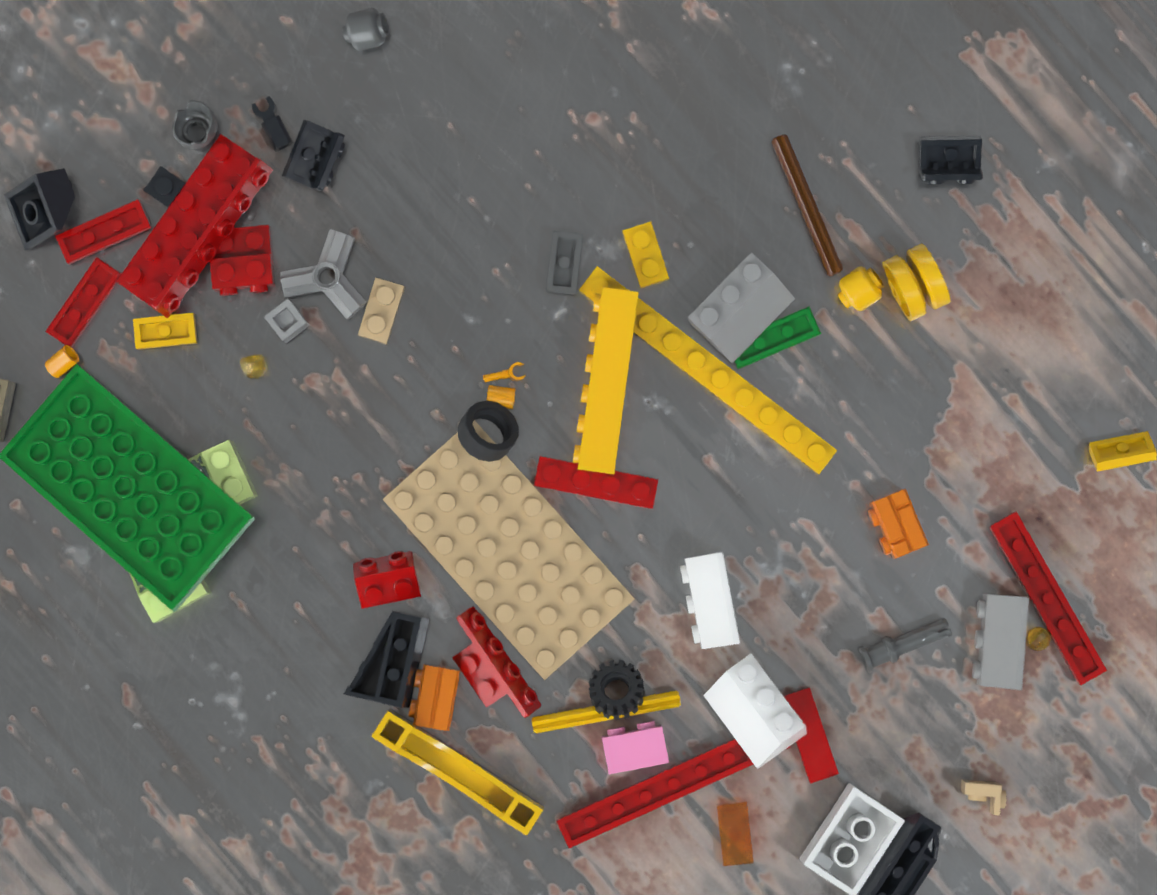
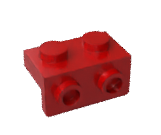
[353,551,421,609]

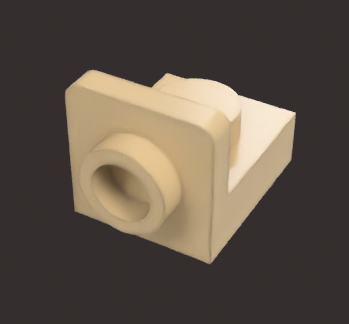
[961,779,1006,816]

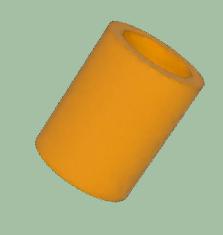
[45,345,79,378]
[486,385,516,409]

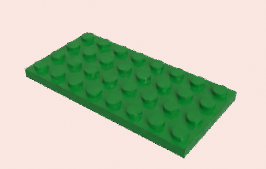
[0,364,256,612]

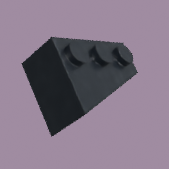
[344,611,430,708]

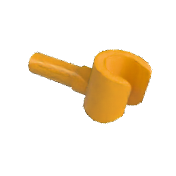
[483,362,526,382]

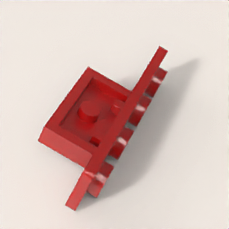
[452,606,541,718]

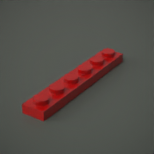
[989,511,1107,685]

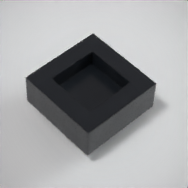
[143,166,185,208]

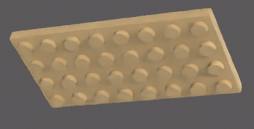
[383,420,635,680]

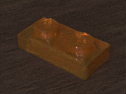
[716,801,754,866]

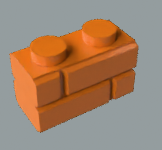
[867,488,929,559]
[409,664,461,731]

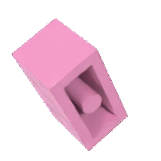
[602,721,669,774]

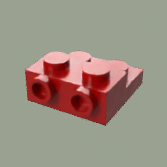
[210,225,275,296]

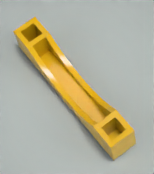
[371,709,544,836]

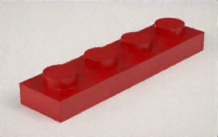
[534,456,659,509]

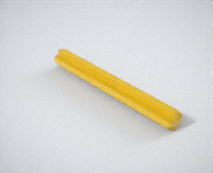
[531,690,681,733]

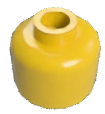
[838,266,884,311]

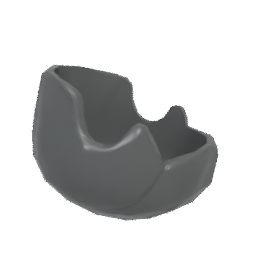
[172,100,218,149]

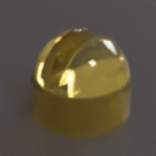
[240,354,266,379]
[1026,627,1051,651]

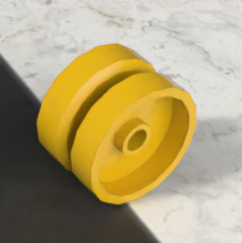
[882,243,951,322]

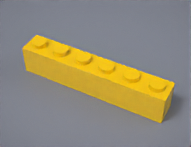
[573,287,639,474]

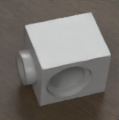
[264,299,310,343]

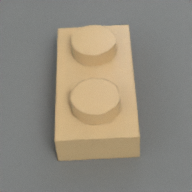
[358,277,405,344]

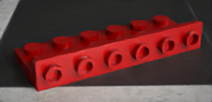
[116,134,273,318]

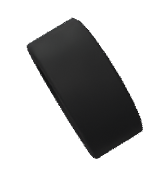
[458,401,519,462]

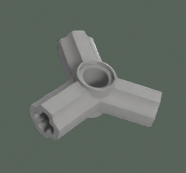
[280,229,367,320]

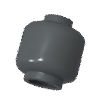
[342,8,389,51]

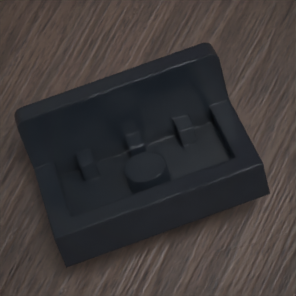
[282,120,345,191]
[919,136,983,184]

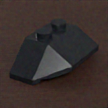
[857,812,941,895]

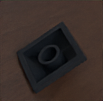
[4,168,75,251]

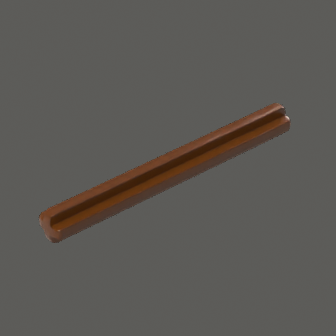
[772,134,843,276]

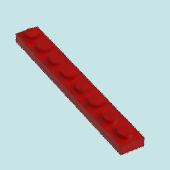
[556,738,791,848]

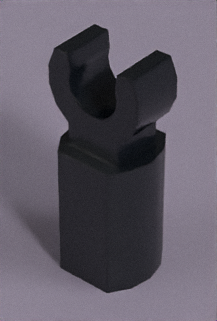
[252,96,293,152]

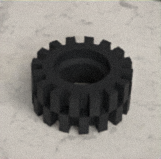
[589,660,645,720]

